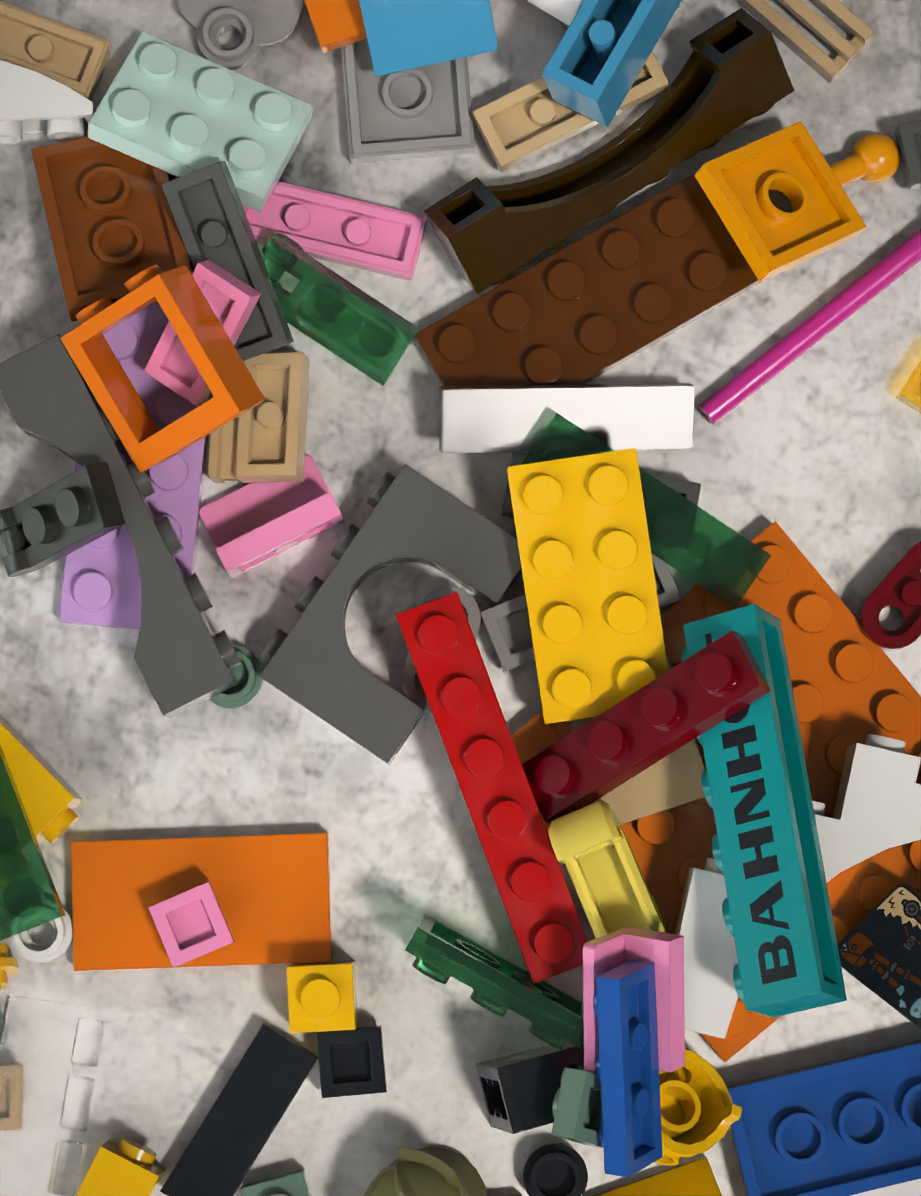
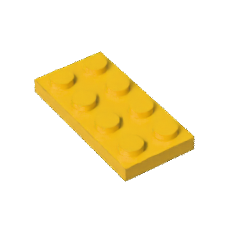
[507,447,668,724]

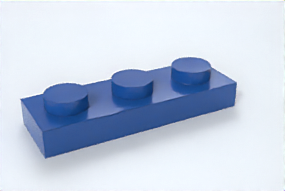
[593,960,662,1178]

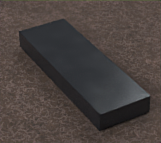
[160,1023,318,1196]

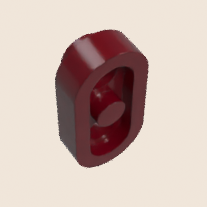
[858,541,921,651]

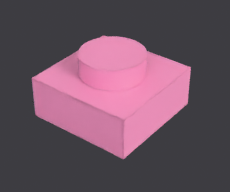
[148,882,235,968]

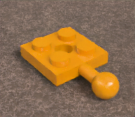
[694,121,901,282]

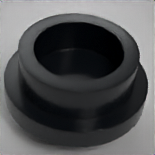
[523,1143,588,1196]

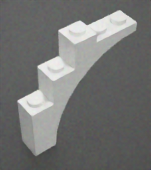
[674,734,921,1039]

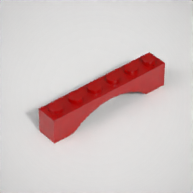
[395,590,588,984]

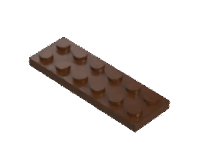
[414,147,776,386]

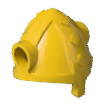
[654,1049,742,1166]

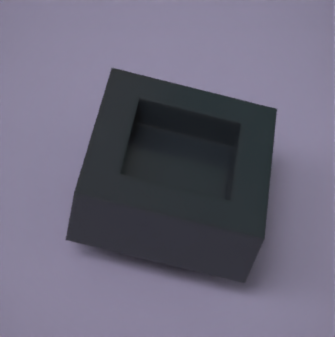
[316,1025,387,1098]

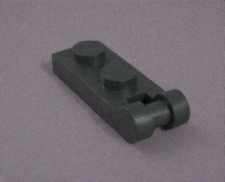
[0,462,126,577]

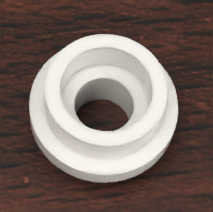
[8,899,73,963]

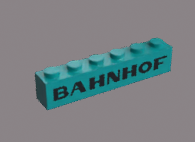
[681,604,847,1018]

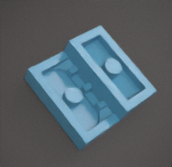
[358,0,498,77]

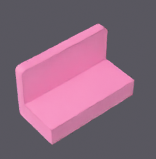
[199,455,344,578]
[583,927,685,1074]

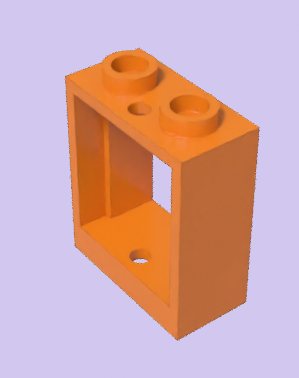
[60,264,266,473]

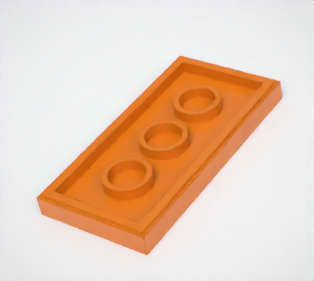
[71,833,332,971]

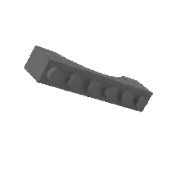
[0,334,242,719]

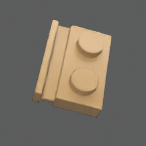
[208,352,310,483]

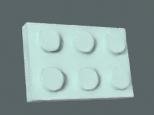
[88,32,314,213]

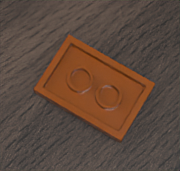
[31,136,192,322]

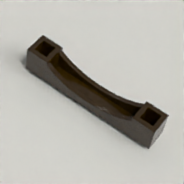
[424,8,795,294]

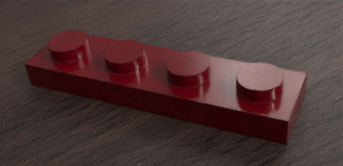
[522,630,771,823]

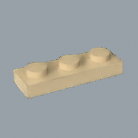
[472,51,669,172]

